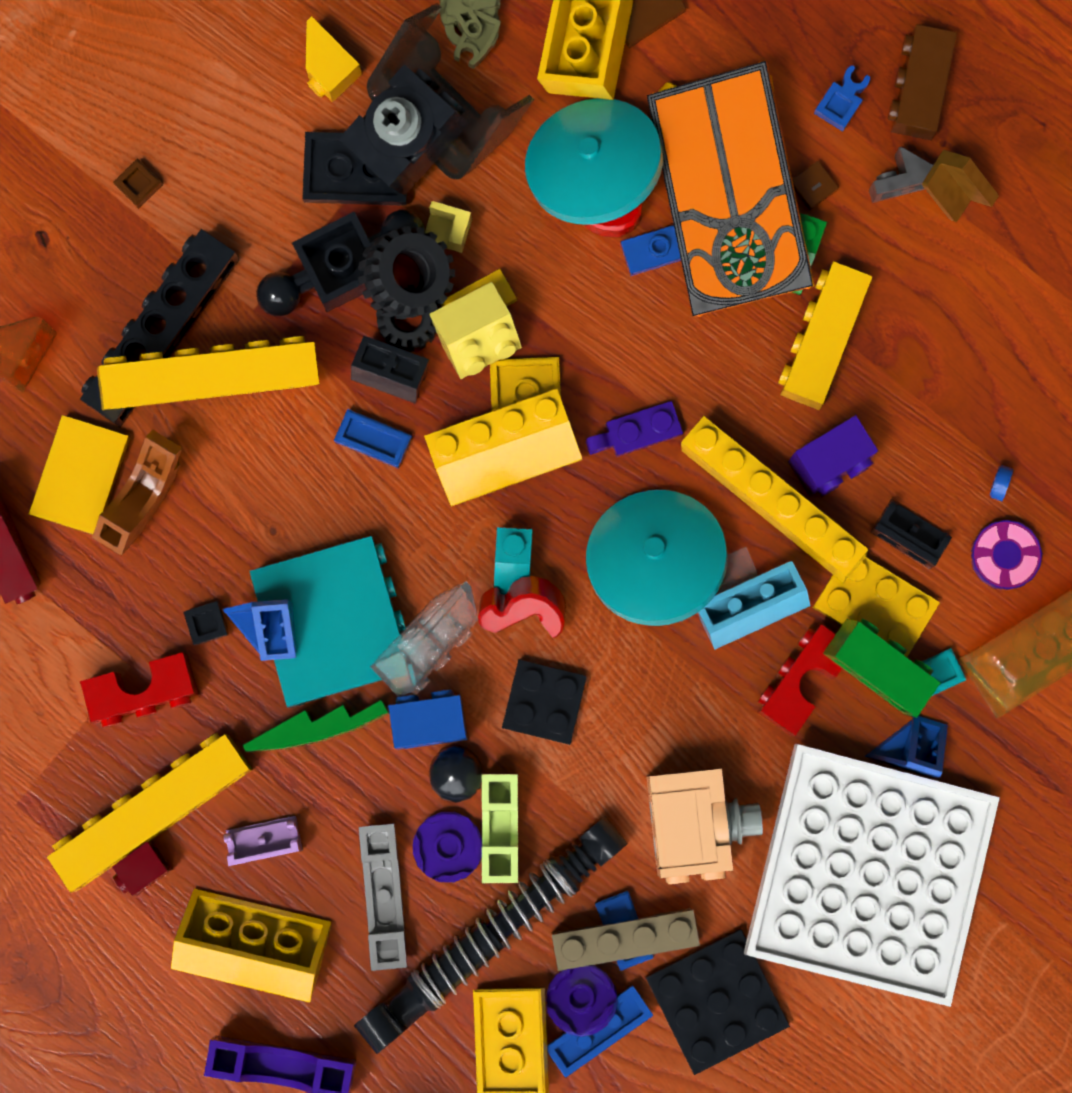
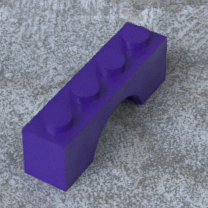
[204,1035,356,1093]

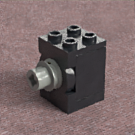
[339,64,469,195]

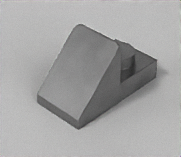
[869,147,933,203]

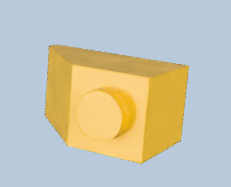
[306,16,362,102]

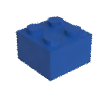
[388,690,468,750]

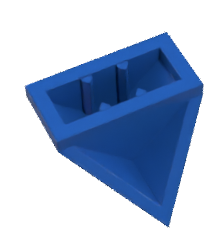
[223,599,296,661]
[865,716,948,777]

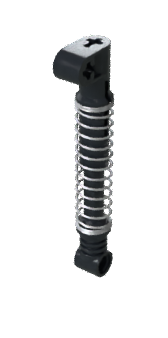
[354,816,628,1054]

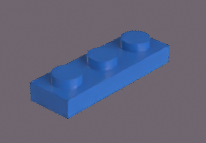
[547,985,654,1078]

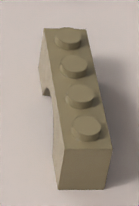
[551,908,700,971]

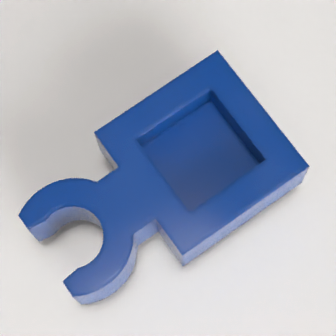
[814,66,870,132]

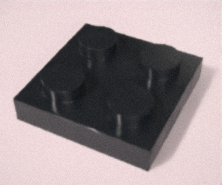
[502,659,587,745]

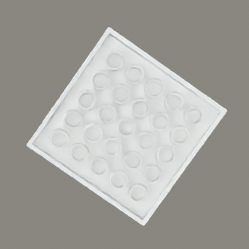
[743,744,1000,1007]

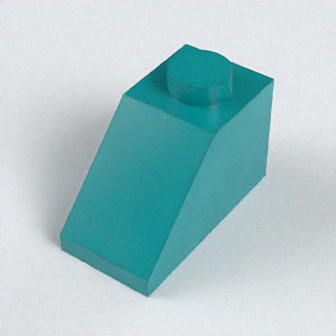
[494,527,532,595]

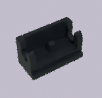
[351,336,429,404]
[870,499,952,569]

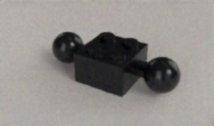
[256,210,425,316]

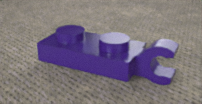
[586,401,683,457]

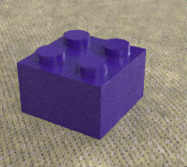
[788,415,878,497]

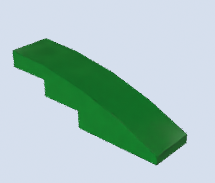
[243,700,389,752]

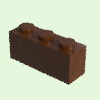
[888,24,957,141]

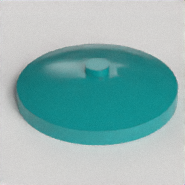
[525,98,663,225]
[586,490,728,626]

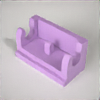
[224,816,303,866]

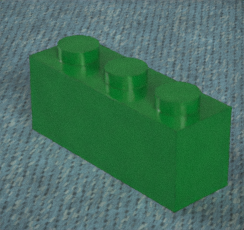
[823,618,940,718]

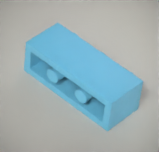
[698,561,810,650]

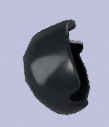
[429,745,482,803]

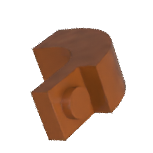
[92,430,182,556]

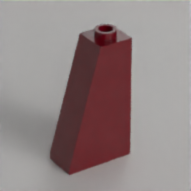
[0,493,41,605]

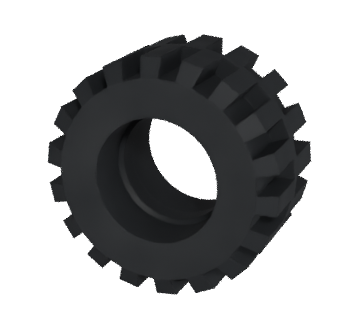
[358,226,455,319]

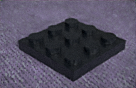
[646,929,790,1075]

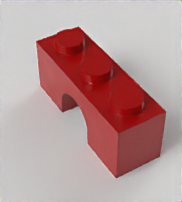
[757,624,843,737]
[80,652,199,728]

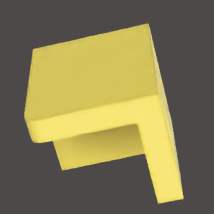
[425,201,472,253]

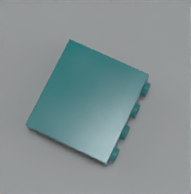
[249,536,416,708]

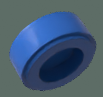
[989,465,1014,502]

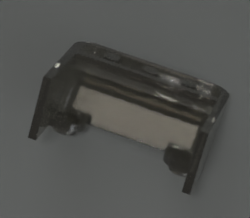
[367,3,534,179]

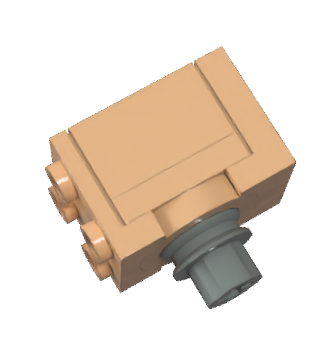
[646,769,763,884]

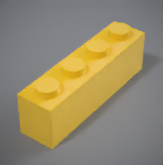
[778,261,873,410]

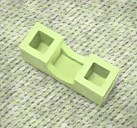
[482,774,518,883]

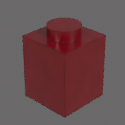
[112,841,173,896]

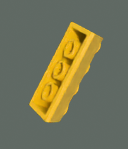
[424,389,583,507]
[171,889,331,1002]

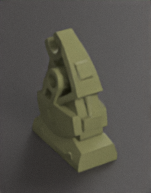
[439,0,501,69]

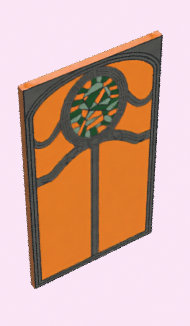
[647,61,815,317]

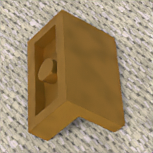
[922,150,999,222]

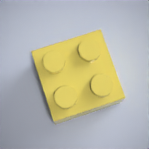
[429,282,522,379]

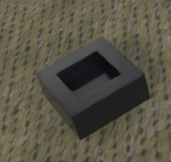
[183,601,229,646]

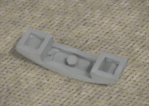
[359,824,407,971]

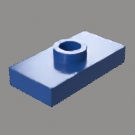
[620,225,681,276]

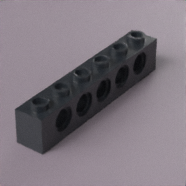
[80,229,239,428]

